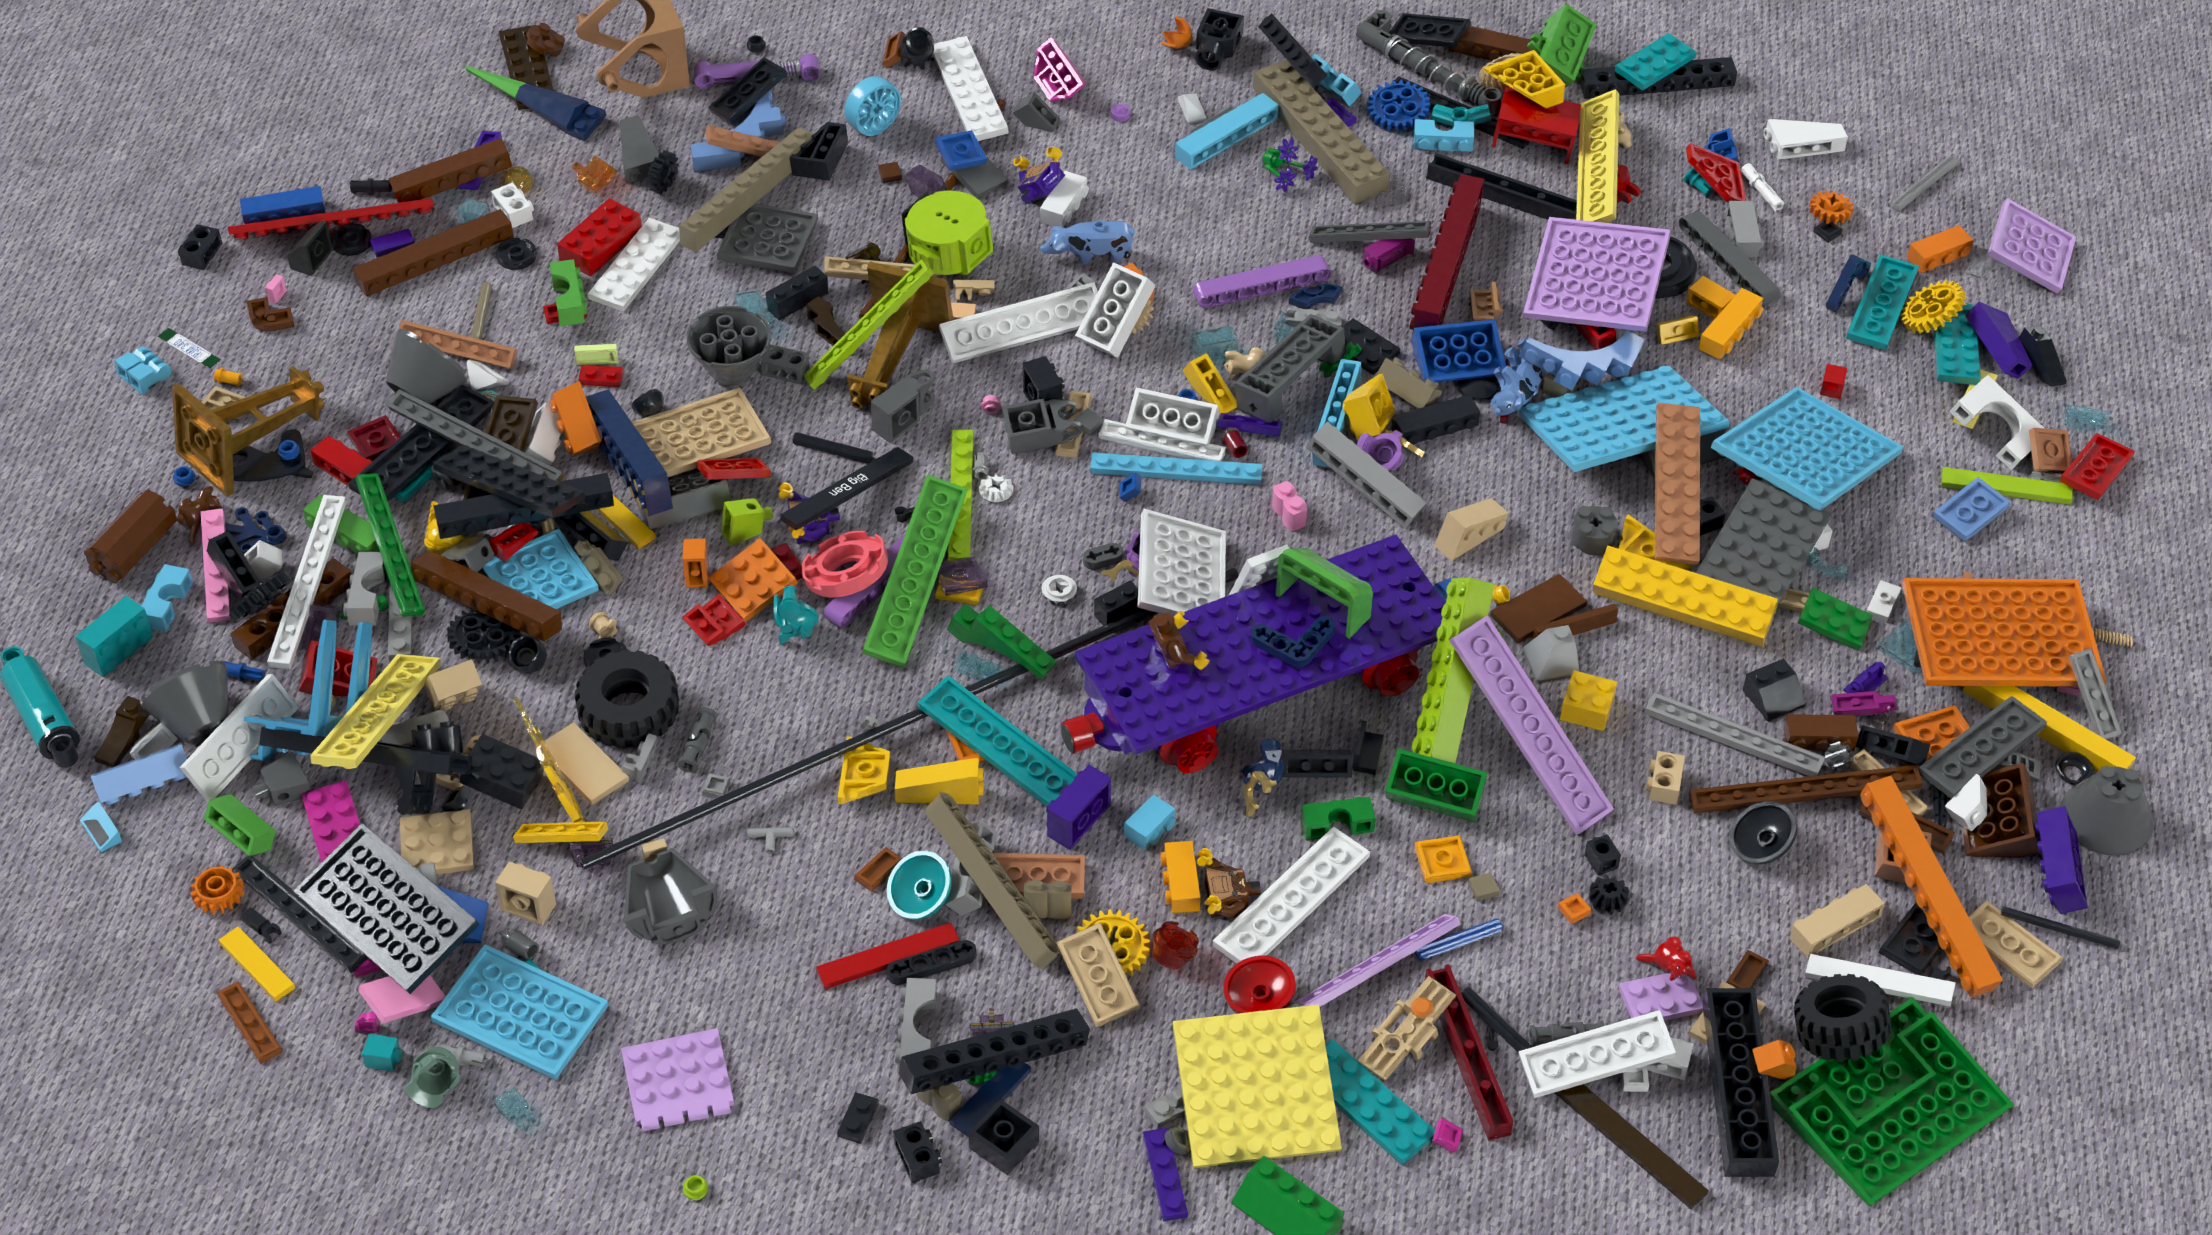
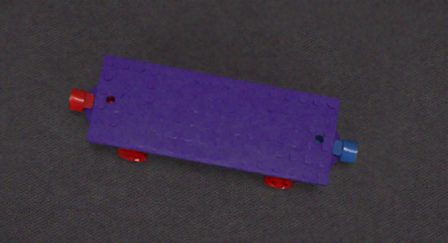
[1061,534,1458,774]

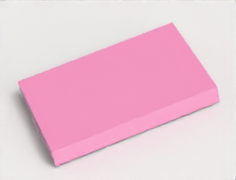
[358,975,446,1024]

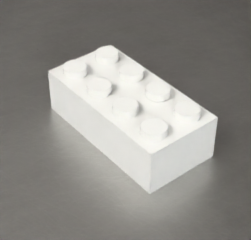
[1075,262,1156,358]

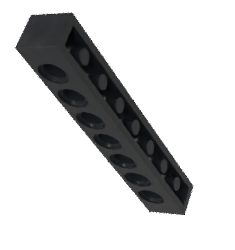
[1579,57,1737,99]
[899,1008,1090,1095]

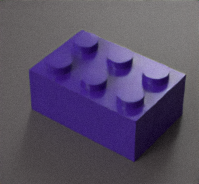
[1046,765,1111,850]

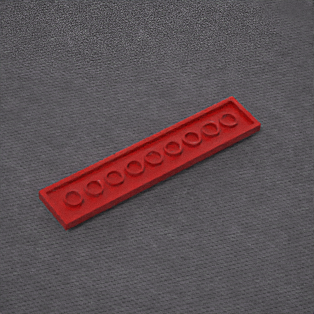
[228,198,435,240]

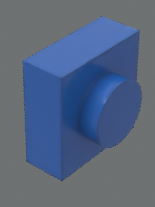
[1119,473,1141,502]

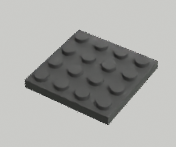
[717,203,818,273]

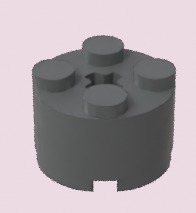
[1571,506,1618,555]

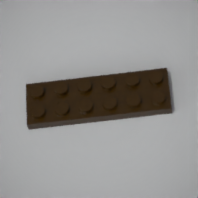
[499,25,554,110]
[463,395,538,500]

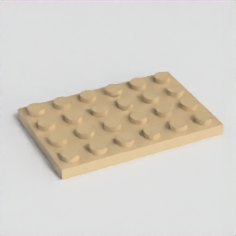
[632,387,771,477]

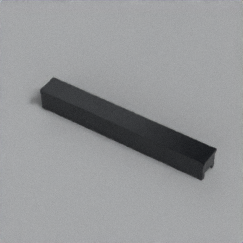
[1426,153,1577,220]

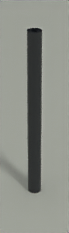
[2000,906,2120,949]

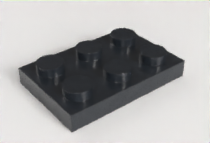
[1343,318,1401,375]

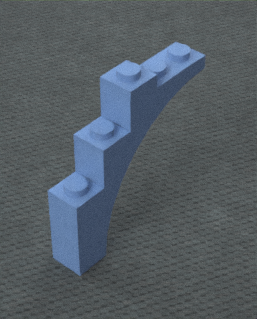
[691,90,786,172]
[1519,330,1645,390]

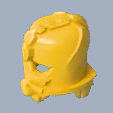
[424,501,465,555]

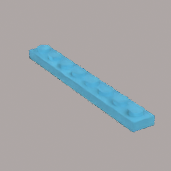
[1090,453,1262,485]

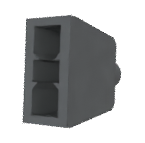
[441,534,494,572]
[252,752,311,805]

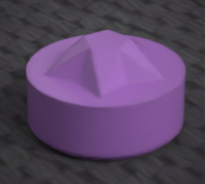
[1111,104,1130,122]

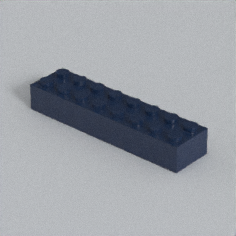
[586,389,673,516]

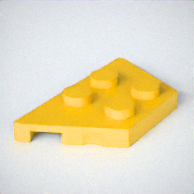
[1618,514,1693,570]
[838,737,891,804]

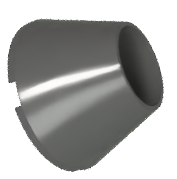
[386,329,469,405]

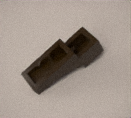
[807,296,846,346]
[94,696,150,768]

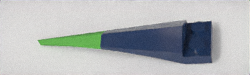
[465,66,606,141]

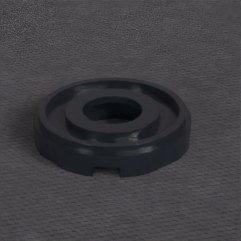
[1655,236,1697,299]

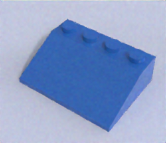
[1411,319,1506,382]

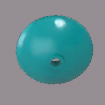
[887,851,952,920]

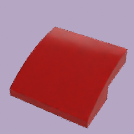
[682,594,746,646]

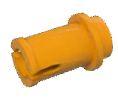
[214,367,243,386]

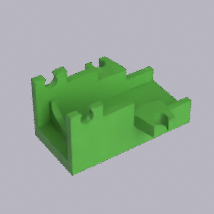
[1527,3,1597,87]

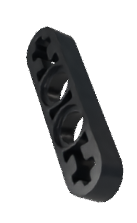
[887,940,977,985]

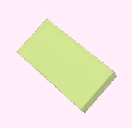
[574,344,618,366]

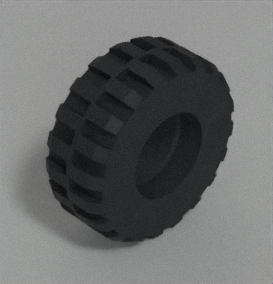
[575,650,679,748]

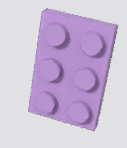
[1619,972,1703,1021]

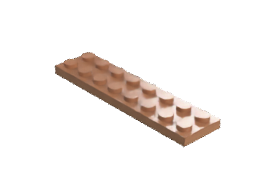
[1654,403,1700,565]

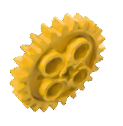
[1900,280,1967,334]
[1077,909,1150,977]

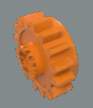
[190,866,245,915]

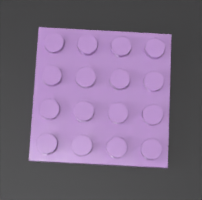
[1987,198,2076,294]

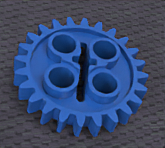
[1367,80,1430,133]

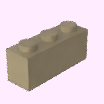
[1376,358,1443,409]

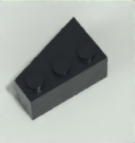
[789,122,849,181]

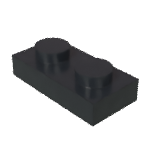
[837,1092,879,1144]

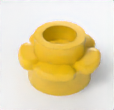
[1492,584,1510,605]

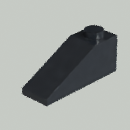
[2019,326,2067,387]
[1856,725,1931,766]

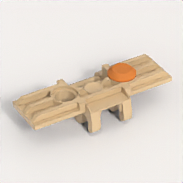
[1358,976,1456,1081]

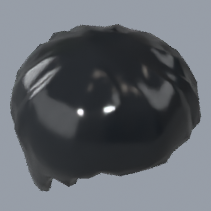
[508,635,547,674]

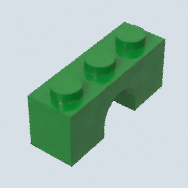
[1300,797,1376,841]

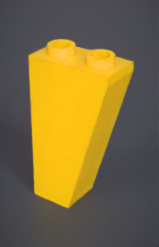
[895,758,984,805]

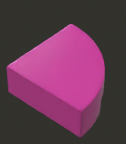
[355,1012,380,1033]

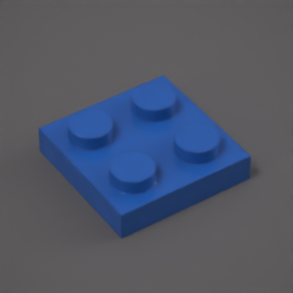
[935,130,987,171]

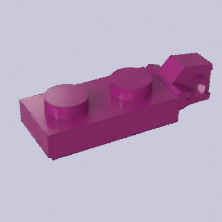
[1831,691,1897,716]

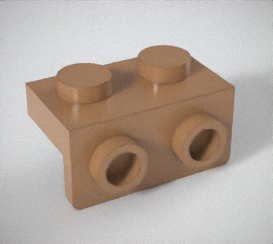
[1469,282,1502,324]

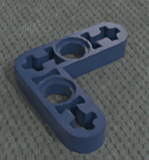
[1826,254,1871,312]
[1251,617,1335,668]

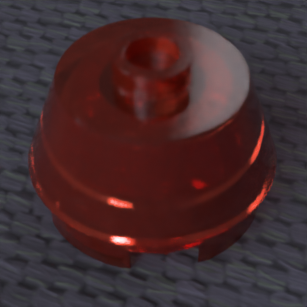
[1152,921,1199,969]

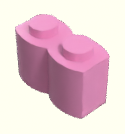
[1272,481,1307,531]

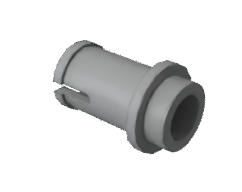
[972,453,989,480]

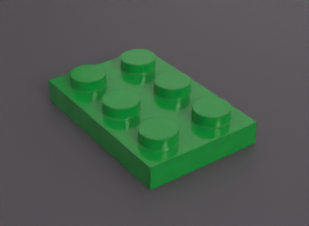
[1798,587,1873,651]

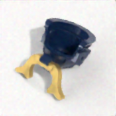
[1242,739,1284,817]

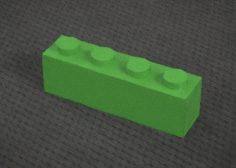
[303,494,380,556]

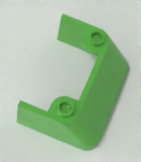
[1276,548,1373,639]

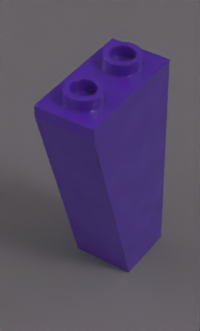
[1965,302,2033,379]

